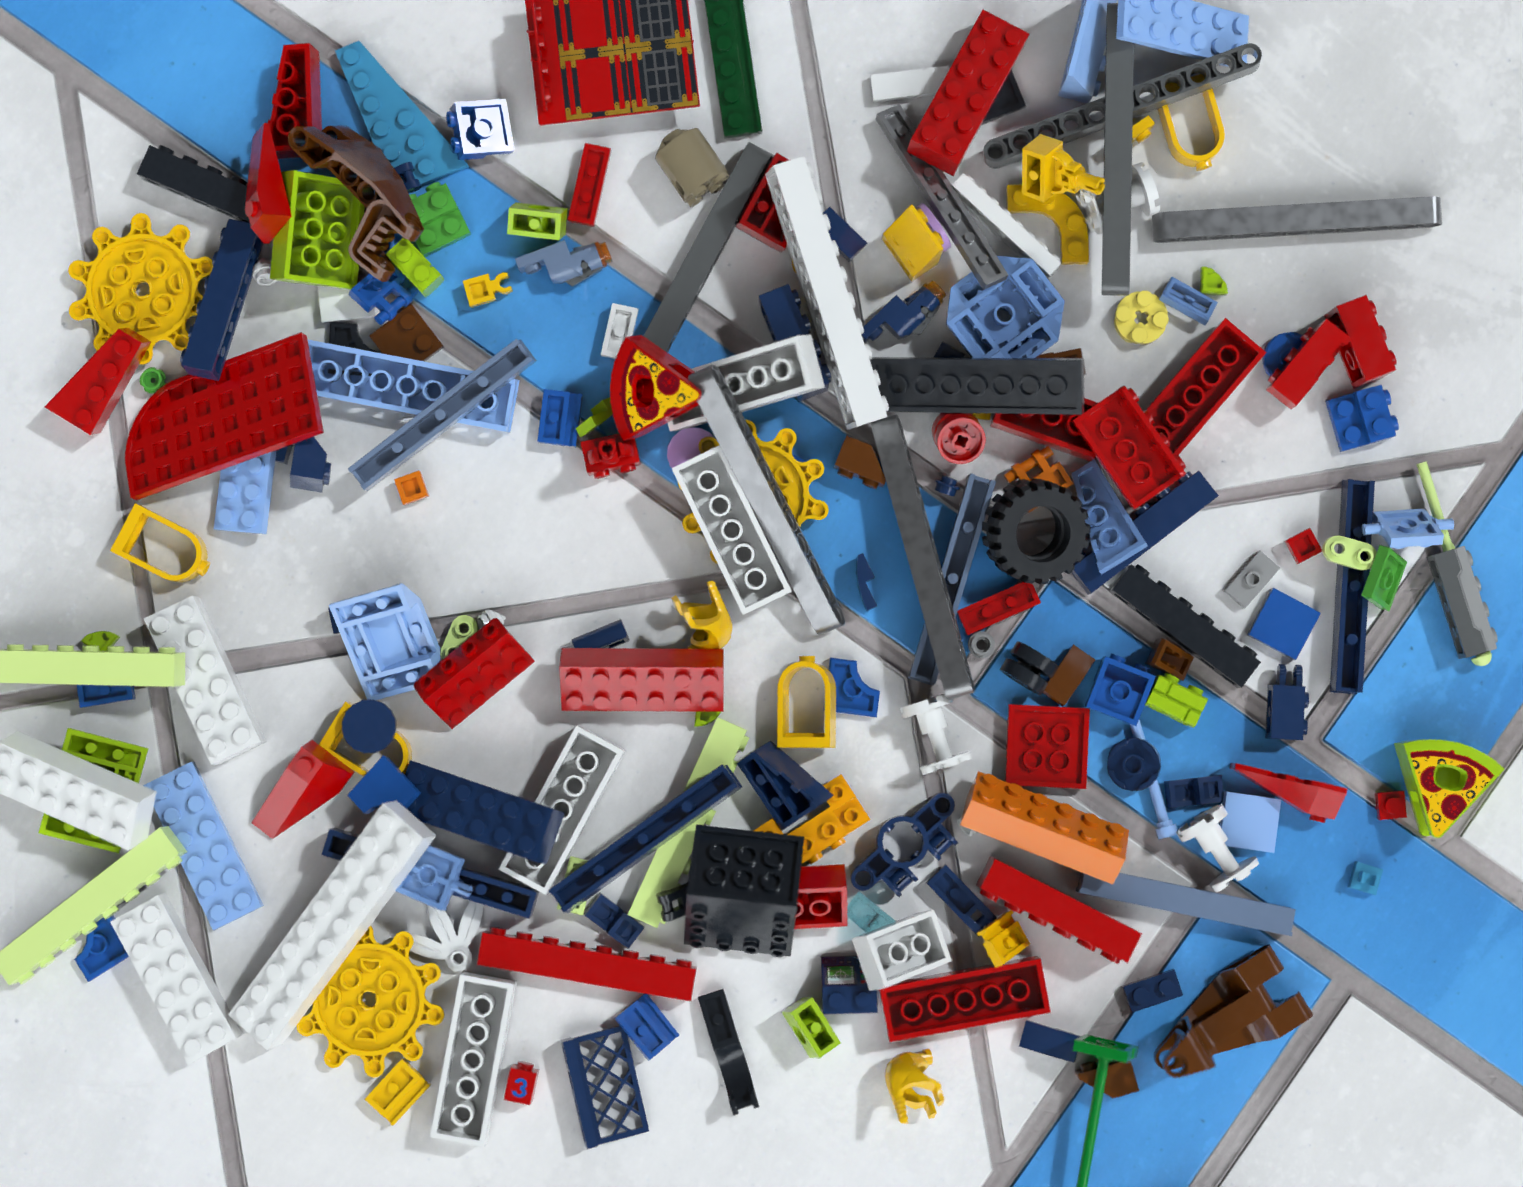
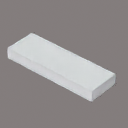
[870,65,949,103]

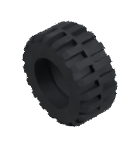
[982,478,1091,584]

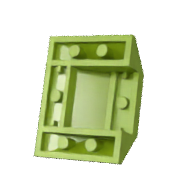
[38,728,149,853]

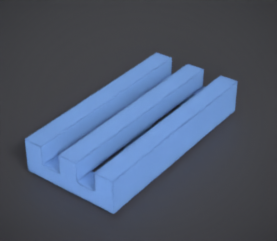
[1159,276,1218,325]

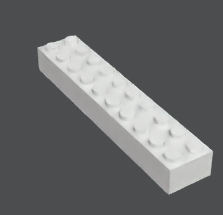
[765,156,889,430]
[228,801,437,1050]

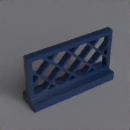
[560,1026,649,1149]

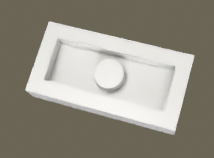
[601,303,639,359]

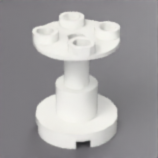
[1076,162,1160,235]
[900,693,972,775]
[1176,804,1259,893]

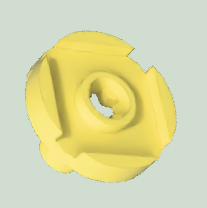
[1114,290,1169,345]

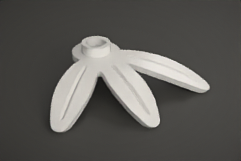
[410,901,483,971]

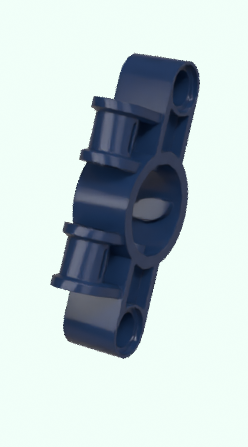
[850,793,958,897]

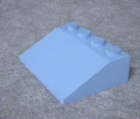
[1058,0,1117,103]

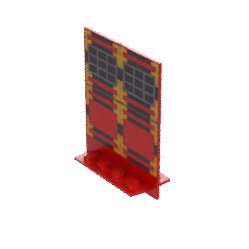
[525,0,700,126]

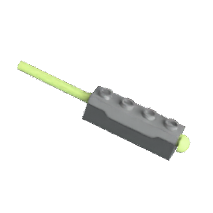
[1416,461,1498,666]

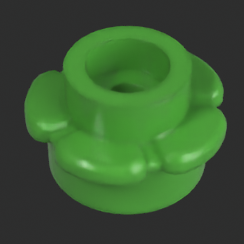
[140,367,166,394]

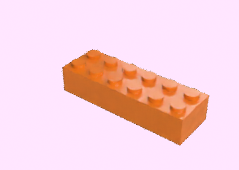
[960,771,1129,884]

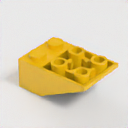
[882,204,944,282]

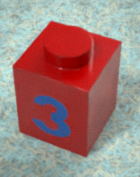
[504,1061,539,1105]

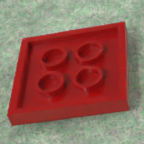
[1005,704,1090,789]

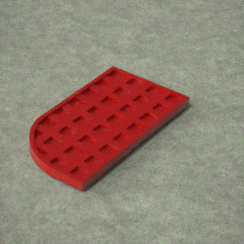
[125,332,324,501]

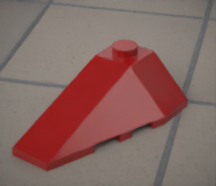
[245,123,292,244]
[252,740,355,839]

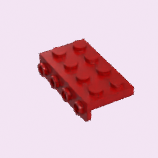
[1072,385,1186,510]
[414,618,535,729]

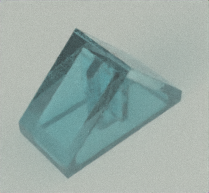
[847,891,896,933]

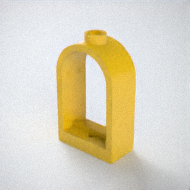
[1158,74,1225,171]
[110,503,210,582]
[777,656,836,748]
[319,702,412,776]

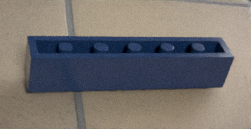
[180,219,263,381]
[1071,471,1219,595]

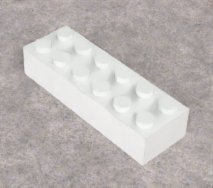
[668,335,825,431]
[672,445,792,615]
[144,595,267,765]
[499,725,625,895]
[0,731,156,850]
[110,893,243,1065]
[430,972,517,1147]

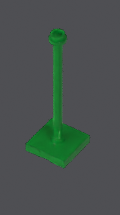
[1073,1034,1139,1187]

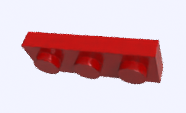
[568,143,611,227]
[957,582,1041,636]

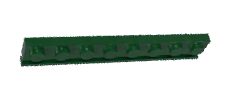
[704,0,762,139]

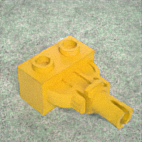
[1022,134,1105,202]

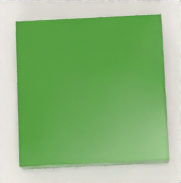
[1361,545,1407,611]

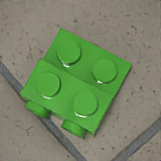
[409,182,471,257]

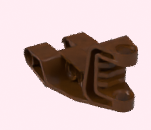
[288,125,424,282]
[1154,944,1313,1078]

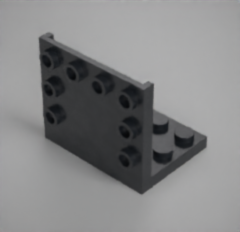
[684,825,804,957]

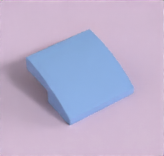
[1220,791,1281,853]

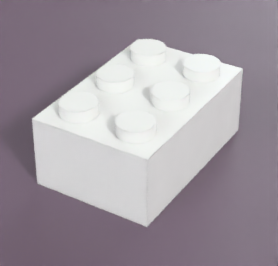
[852,909,952,991]

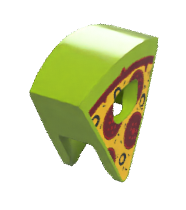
[1394,739,1504,838]

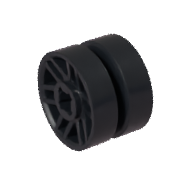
[999,641,1059,696]

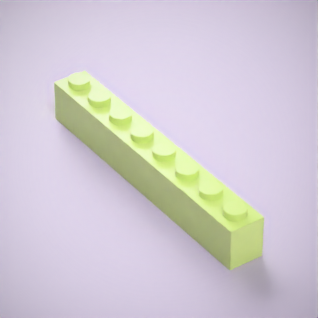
[0,644,185,687]
[628,717,750,928]
[0,826,187,985]

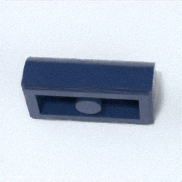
[571,619,630,648]

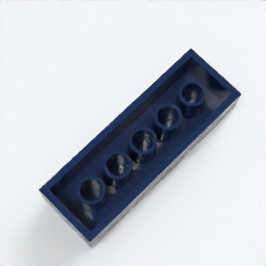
[405,760,565,865]

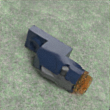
[861,281,946,343]

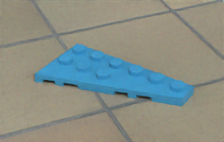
[335,41,469,187]

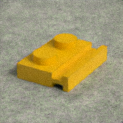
[977,910,1030,968]
[365,1058,431,1126]

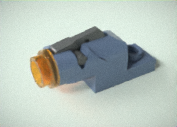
[515,240,613,287]

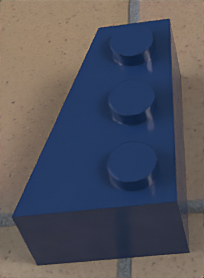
[737,741,834,831]

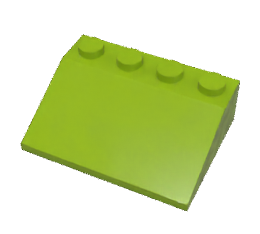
[270,170,365,289]

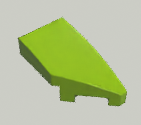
[575,397,613,437]

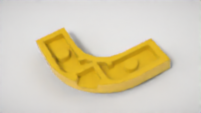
[1006,185,1089,265]

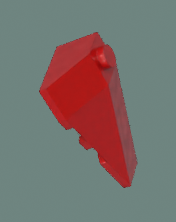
[1230,763,1348,823]

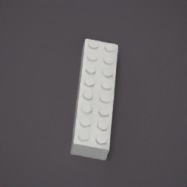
[952,173,1061,279]

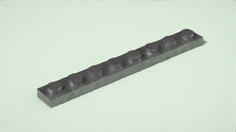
[876,104,1008,290]

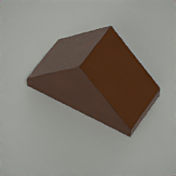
[1145,638,1194,681]

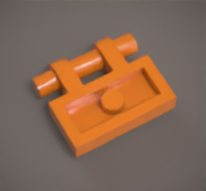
[1003,446,1073,513]

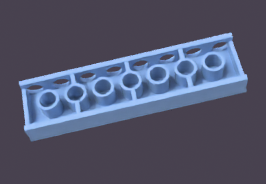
[308,340,520,432]

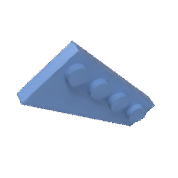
[1071,460,1148,574]

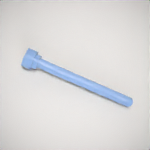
[1130,719,1178,840]

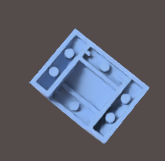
[329,583,440,700]

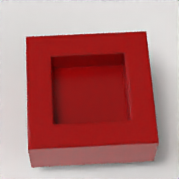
[1285,528,1322,564]
[1375,791,1407,820]

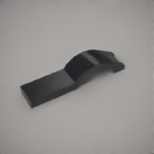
[698,989,759,1115]

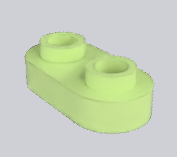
[1322,535,1377,571]
[440,615,479,660]

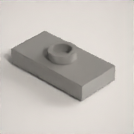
[1224,551,1280,608]

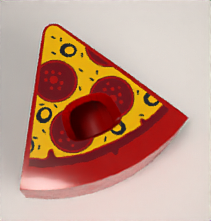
[610,335,702,441]

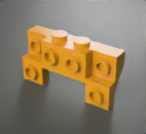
[753,774,871,865]

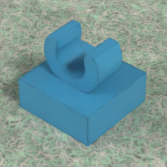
[1348,861,1383,895]

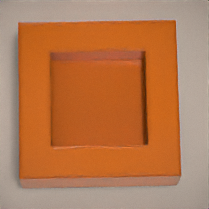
[394,471,429,505]

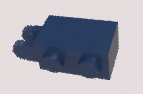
[1265,664,1309,740]

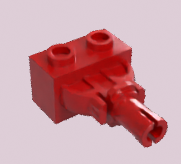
[581,433,641,479]

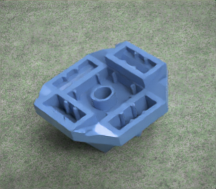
[946,256,1065,358]

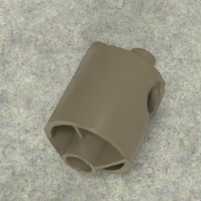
[655,128,729,207]

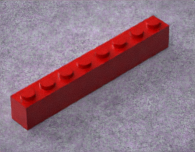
[477,927,697,1001]

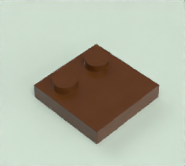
[369,304,444,362]

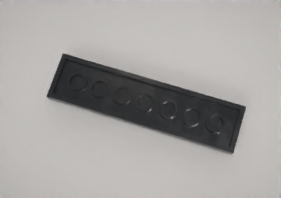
[870,357,1084,415]

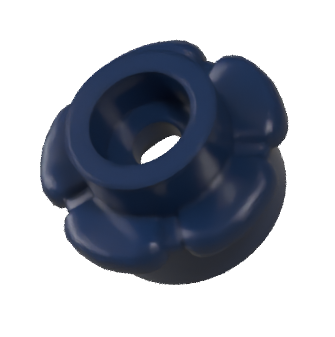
[935,475,960,497]

